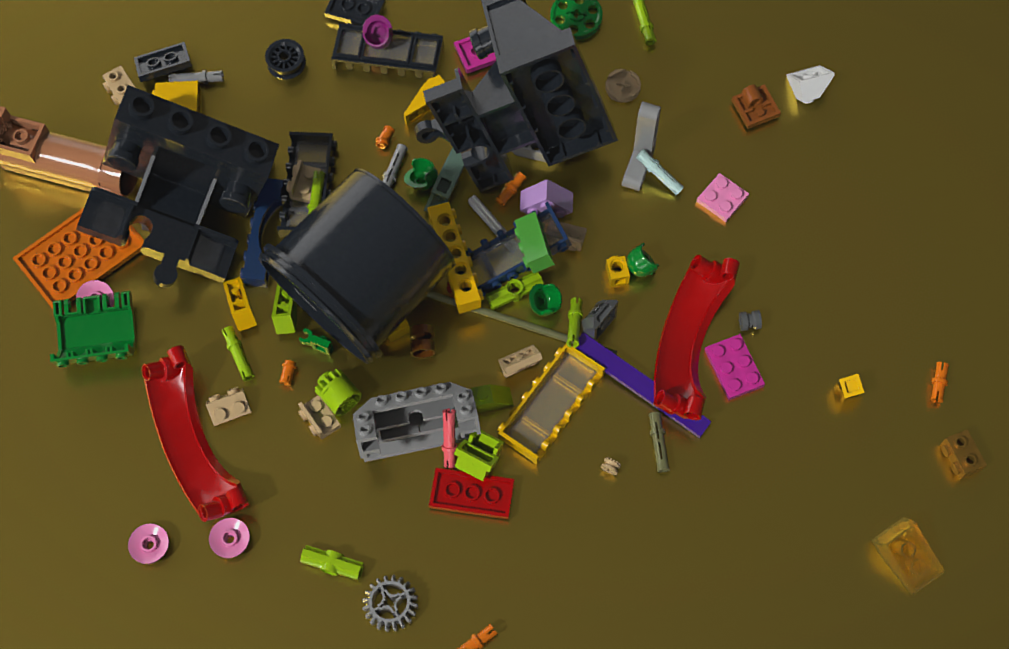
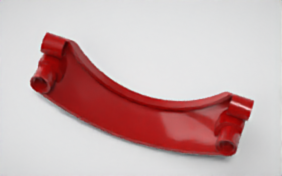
[653,254,740,420]
[142,345,249,522]

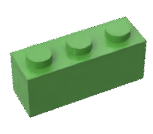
[514,211,555,273]

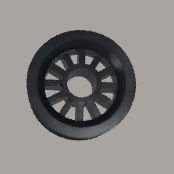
[265,39,306,80]

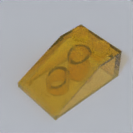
[871,517,945,595]

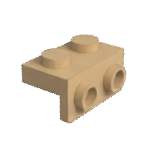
[206,387,251,426]

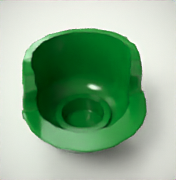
[404,158,438,191]
[626,242,660,277]
[529,284,562,316]

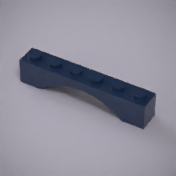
[240,178,285,288]

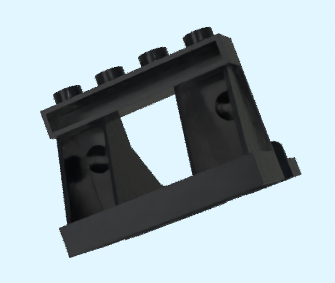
[415,0,618,192]
[76,85,280,288]

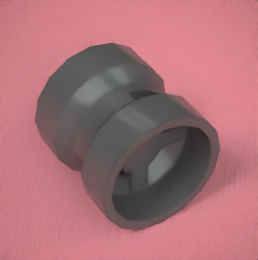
[739,310,762,331]

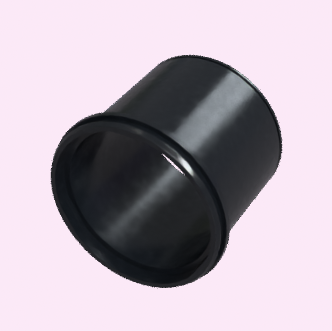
[258,168,456,364]

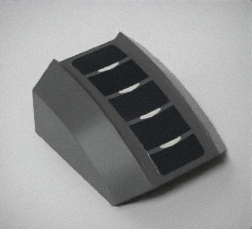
[580,300,618,341]

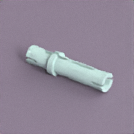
[636,149,684,195]

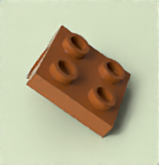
[731,84,781,129]

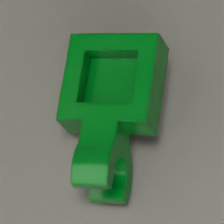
[299,328,333,355]

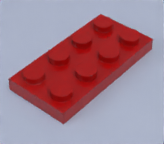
[429,468,515,520]

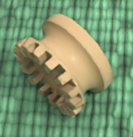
[601,457,621,475]

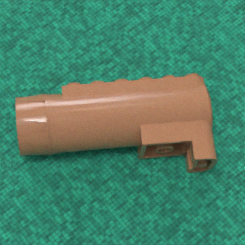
[0,106,138,197]

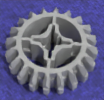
[362,575,418,632]

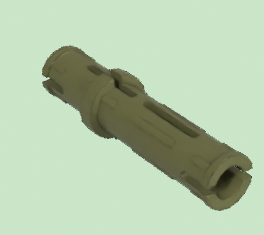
[648,412,670,473]

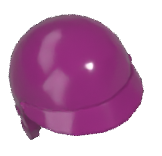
[363,15,393,49]

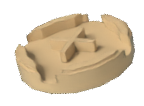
[605,69,641,103]

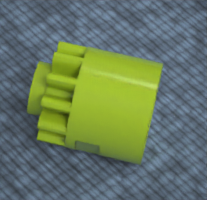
[315,369,362,416]

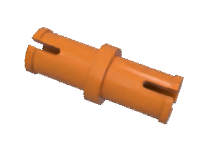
[495,171,527,206]
[930,362,949,403]
[456,624,498,649]

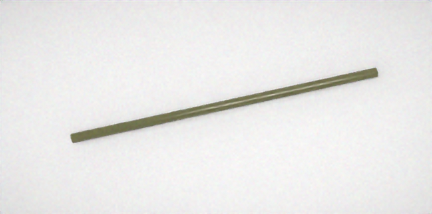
[426,291,617,355]

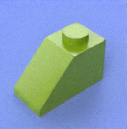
[471,384,514,413]

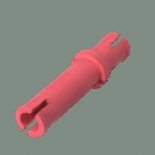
[442,408,458,468]

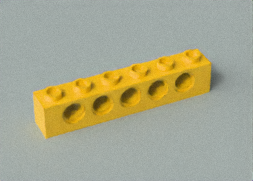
[427,202,484,314]

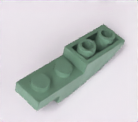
[424,148,465,213]

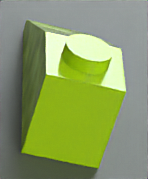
[272,283,297,334]

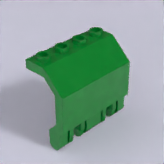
[50,291,137,368]

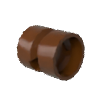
[410,324,436,358]

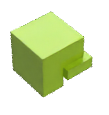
[454,430,504,481]

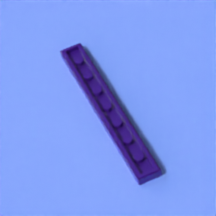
[572,332,711,438]

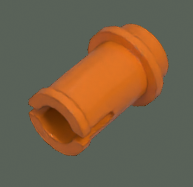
[375,125,395,149]
[279,360,297,386]

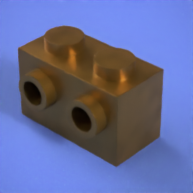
[941,429,987,479]

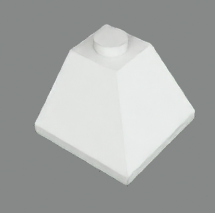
[787,65,834,103]

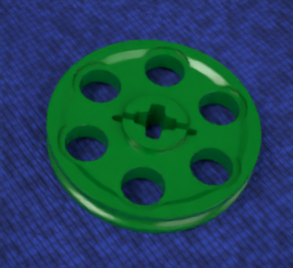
[550,0,603,40]

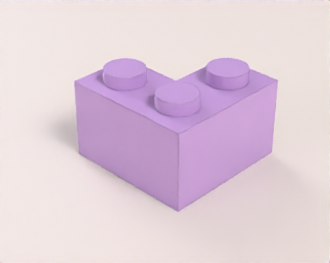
[520,179,573,218]

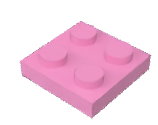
[696,173,749,222]

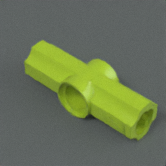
[486,272,544,310]
[300,545,364,581]

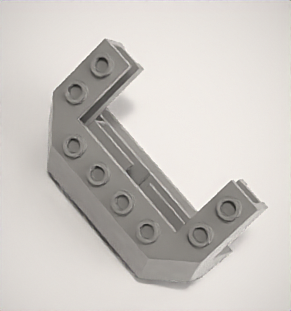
[353,382,481,462]

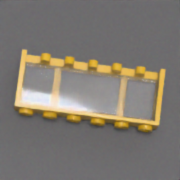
[497,344,605,465]

